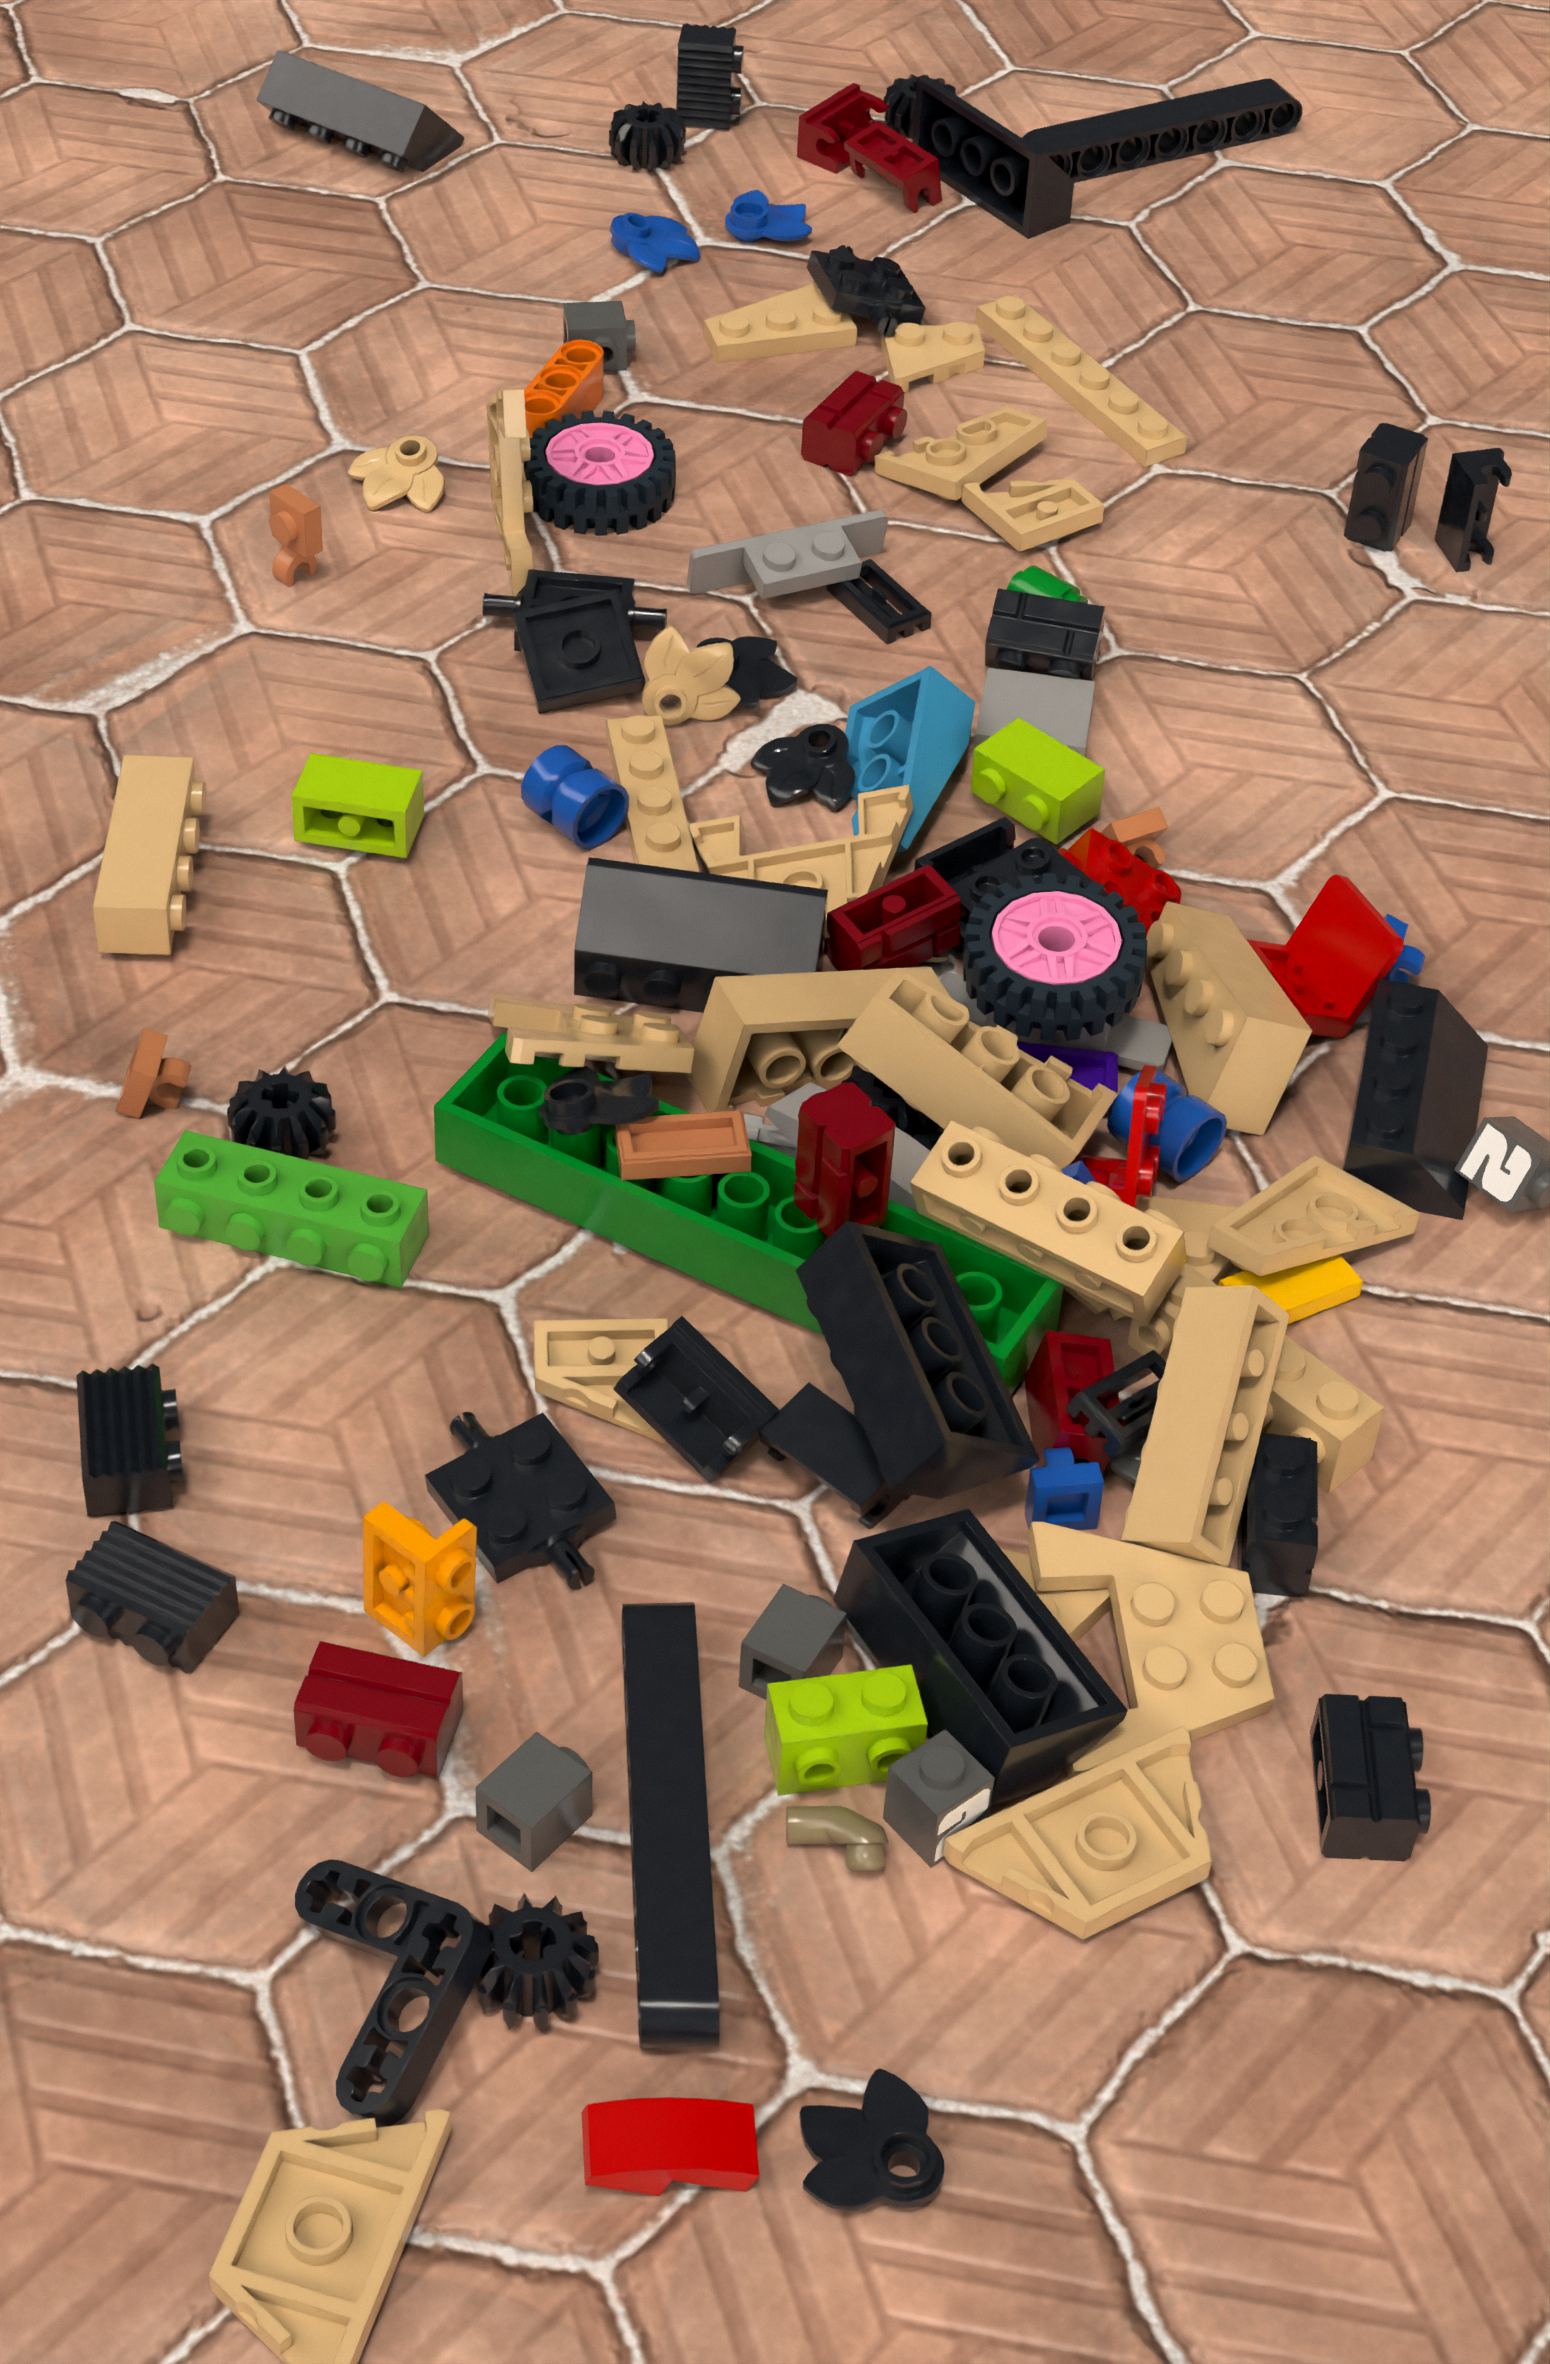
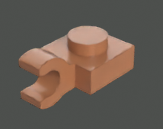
[269,483,323,587]

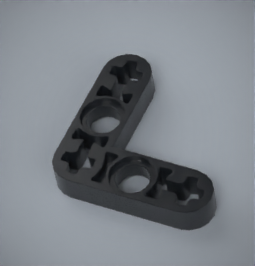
[295,1859,491,2128]

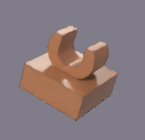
[1101,807,1169,870]
[115,1027,191,1119]

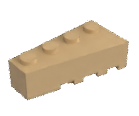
[1146,901,1312,1136]
[685,967,951,1112]
[837,967,1118,1169]

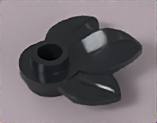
[697,636,797,708]
[750,724,855,811]
[539,1066,660,1135]
[799,2069,945,2211]

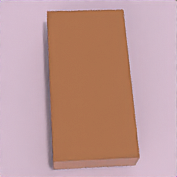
[614,1110,752,1181]

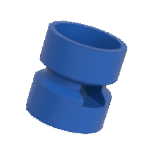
[521,745,629,849]
[1107,1069,1227,1182]

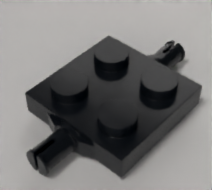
[806,245,926,336]
[482,569,667,651]
[425,1412,617,1589]

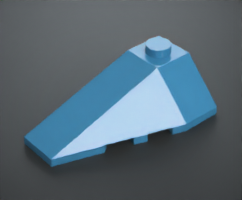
[845,666,975,855]

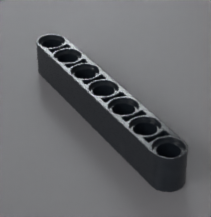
[1022,79,1303,183]
[622,1602,720,2048]

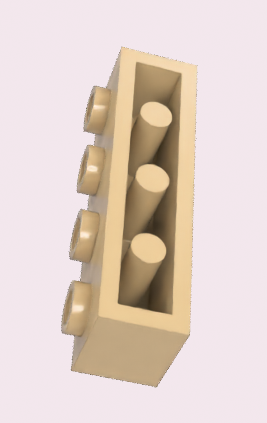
[93,755,206,955]
[910,1120,1187,1325]
[1127,1263,1385,1494]
[1121,1285,1290,1567]

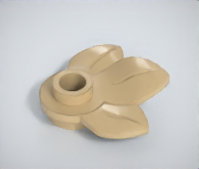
[347,435,445,513]
[642,625,740,726]

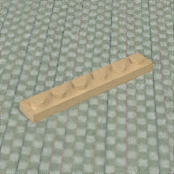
[975,295,1187,467]
[606,715,699,872]

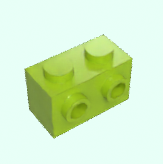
[970,717,1105,845]
[291,753,424,858]
[764,1665,928,1796]

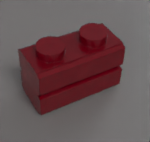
[801,370,907,477]
[827,865,961,971]
[793,1082,896,1238]
[293,1641,463,1778]

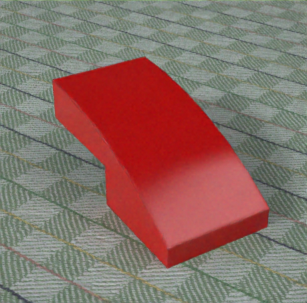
[581,2097,759,2196]

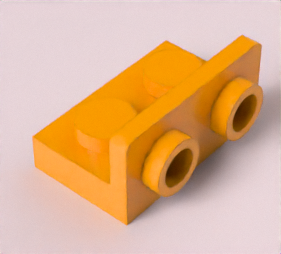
[363,1501,477,1657]

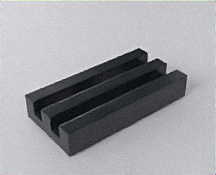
[827,559,932,644]
[1065,1350,1166,1458]

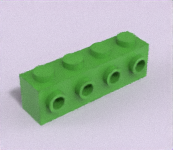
[154,1130,429,1288]

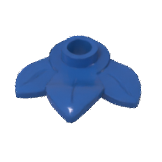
[725,190,812,242]
[610,213,701,273]

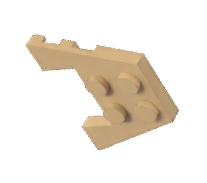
[486,387,533,596]
[689,785,914,938]
[488,992,695,1073]
[1027,1522,1275,1779]

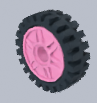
[523,411,676,536]
[963,873,1148,1041]

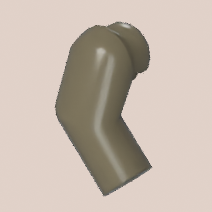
[786,1806,889,1871]

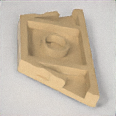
[943,1726,1212,1939]
[209,2109,451,2364]

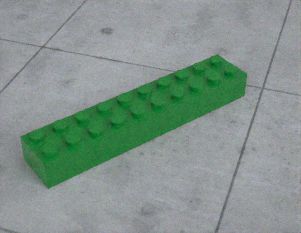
[434,1032,1064,1395]

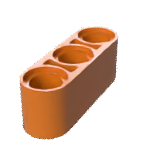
[524,340,604,438]

